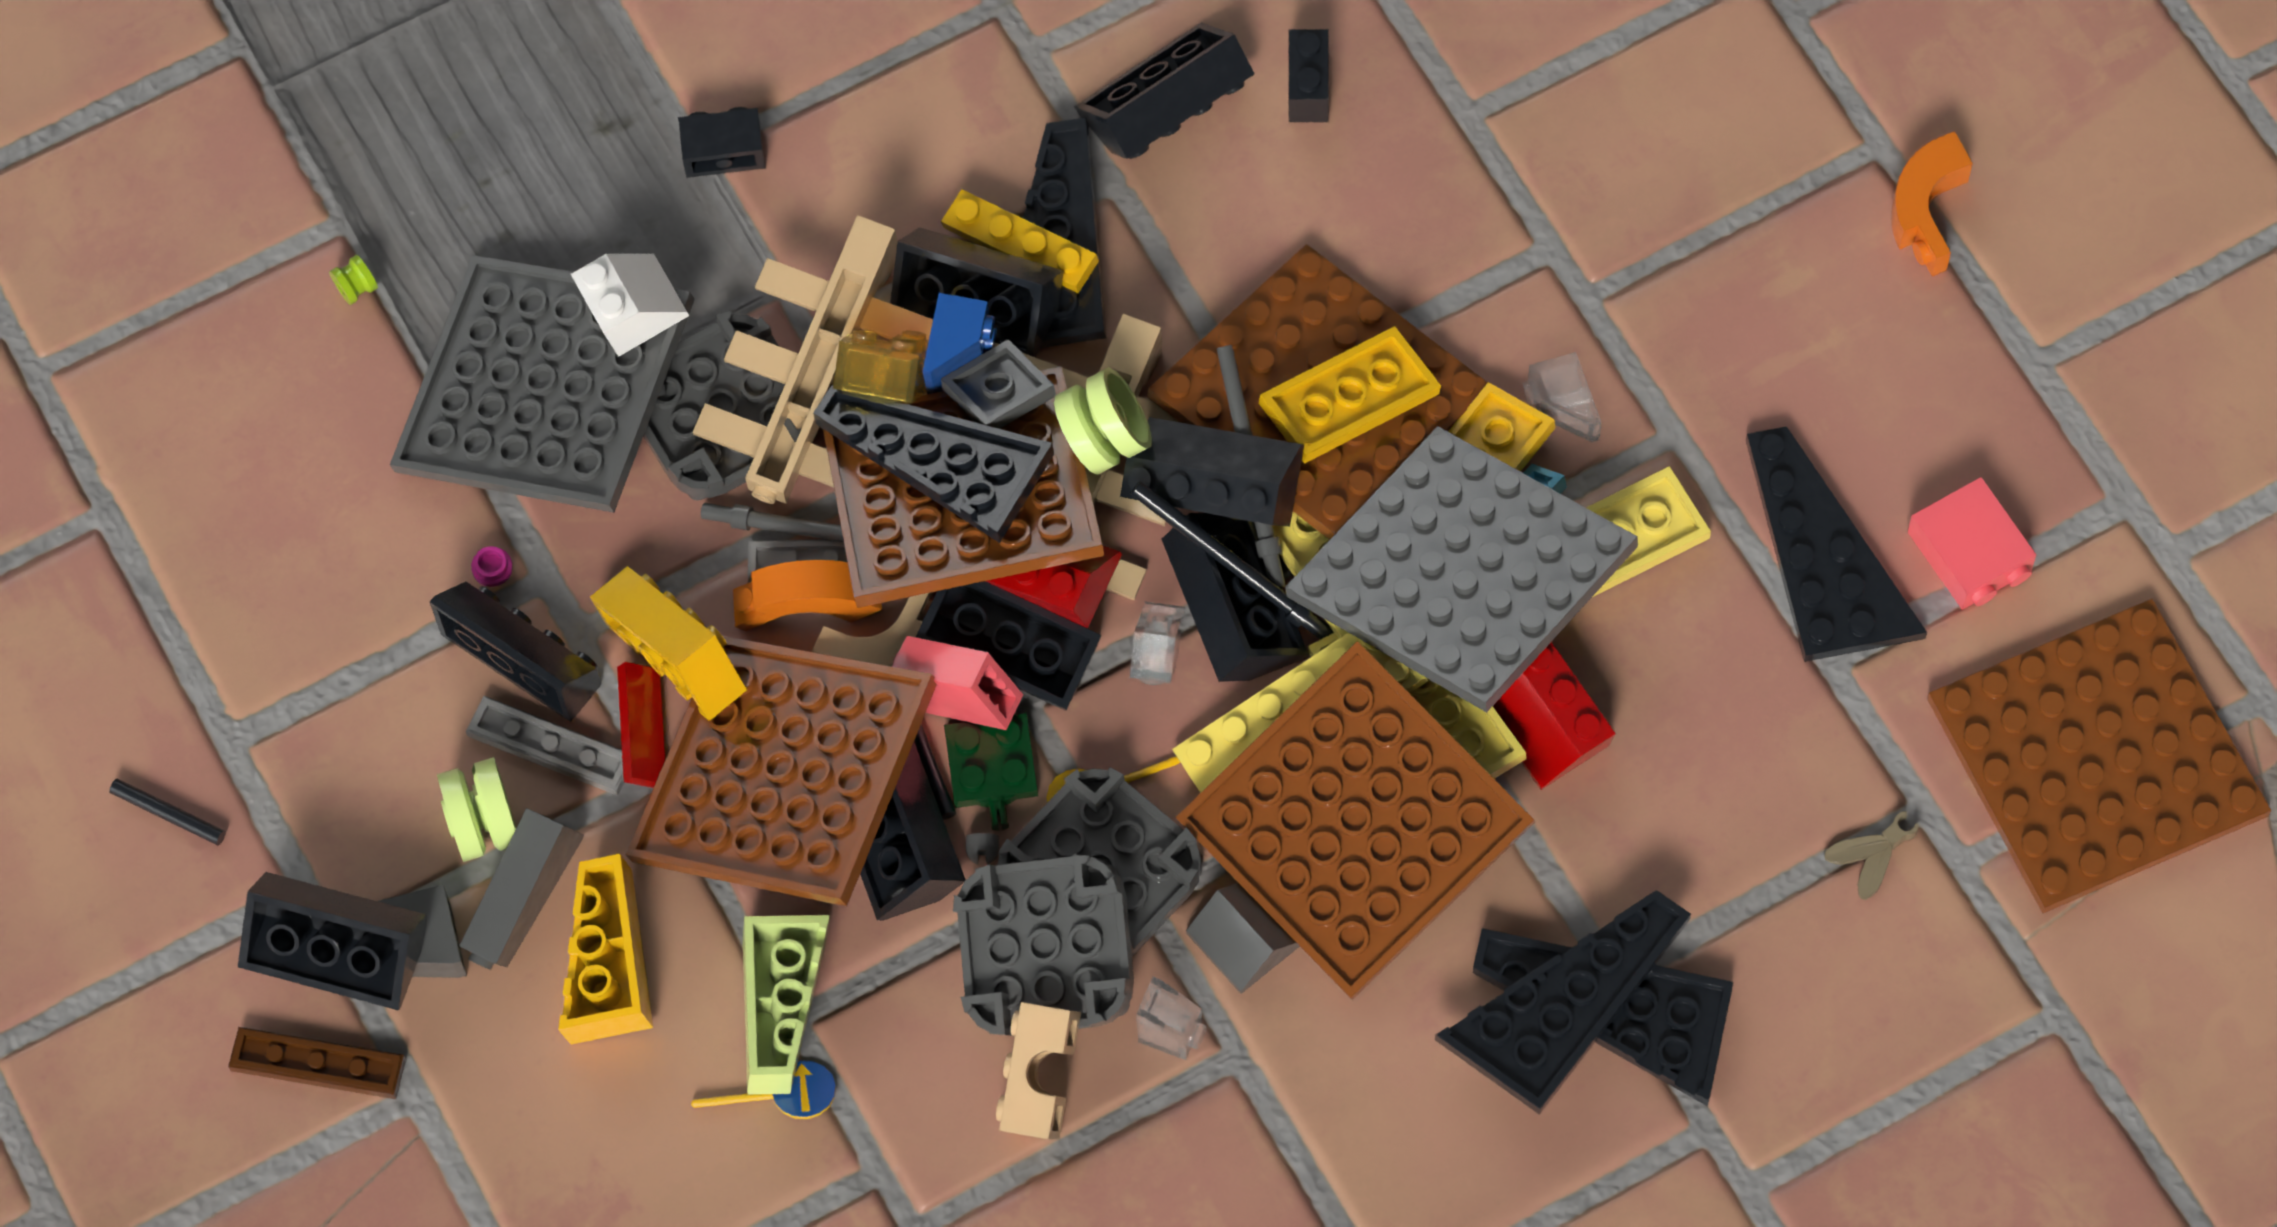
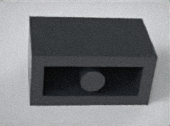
[1288,29,1329,122]
[678,107,765,178]

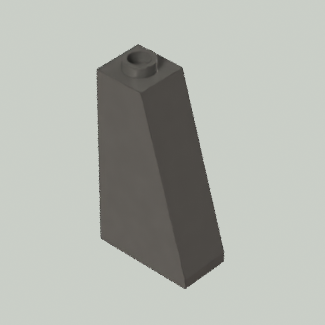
[459,808,584,970]
[378,884,467,978]

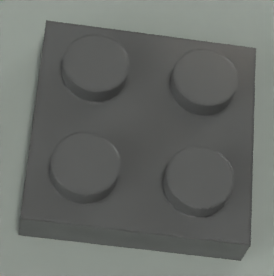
[941,339,1056,429]

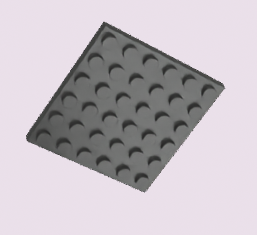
[390,255,695,513]
[1286,426,1638,712]

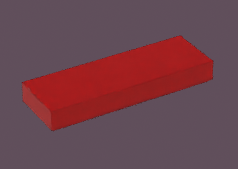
[617,662,665,788]

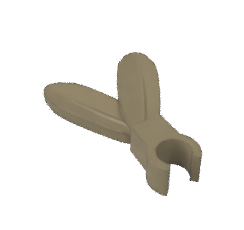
[1824,811,1919,900]

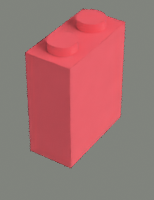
[1908,477,2036,610]
[892,636,1024,730]

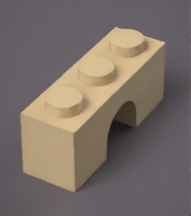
[996,1002,1081,1140]

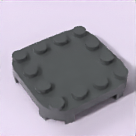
[643,310,817,500]
[998,767,1202,956]
[953,854,1134,1036]

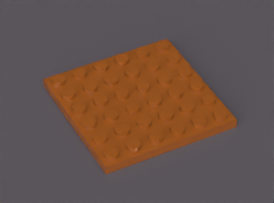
[1147,244,1488,540]
[823,366,1105,608]
[1927,599,2271,913]
[625,636,937,906]
[1175,641,1535,1000]

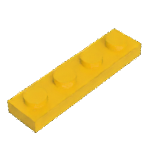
[941,189,1099,293]

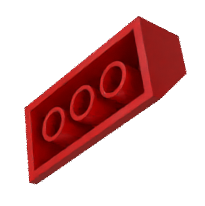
[986,546,1122,628]
[1493,642,1616,790]

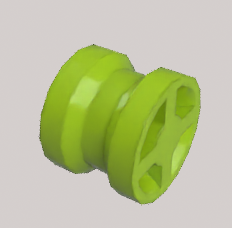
[329,254,378,306]

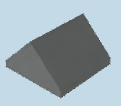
[1186,883,1300,994]

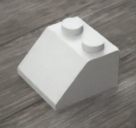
[571,254,689,357]

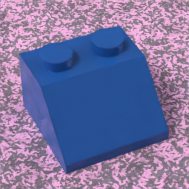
[922,293,997,394]

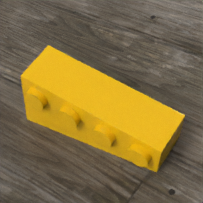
[590,566,747,721]
[558,853,653,1045]

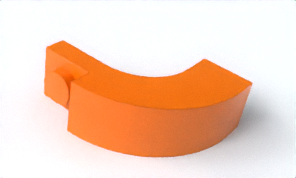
[1891,131,1973,277]
[733,560,882,631]

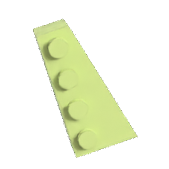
[743,915,830,1095]

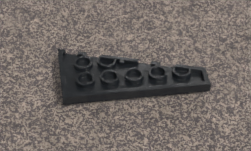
[1023,117,1107,348]
[813,384,1054,543]
[1746,426,1927,662]
[1435,890,1691,1115]
[1473,928,1734,1106]

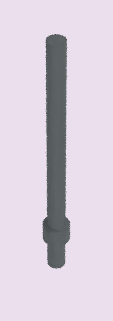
[1217,345,1286,588]
[701,503,844,542]

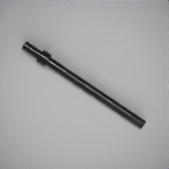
[1130,481,1334,640]

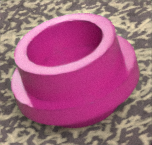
[471,546,513,587]

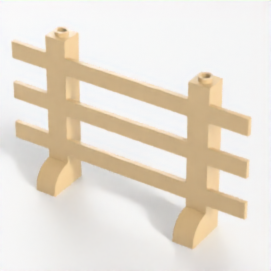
[692,215,1178,601]

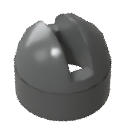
[966,833,999,864]

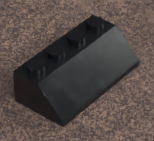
[1074,23,1255,159]
[890,227,1064,358]
[1120,417,1304,527]
[1161,513,1309,682]
[429,581,601,722]
[916,581,1102,711]
[860,742,966,921]
[237,872,427,1011]

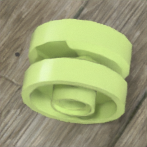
[1054,367,1152,475]
[437,757,516,862]

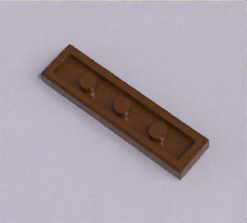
[228,1027,406,1099]

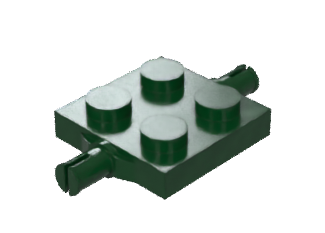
[944,713,1038,831]

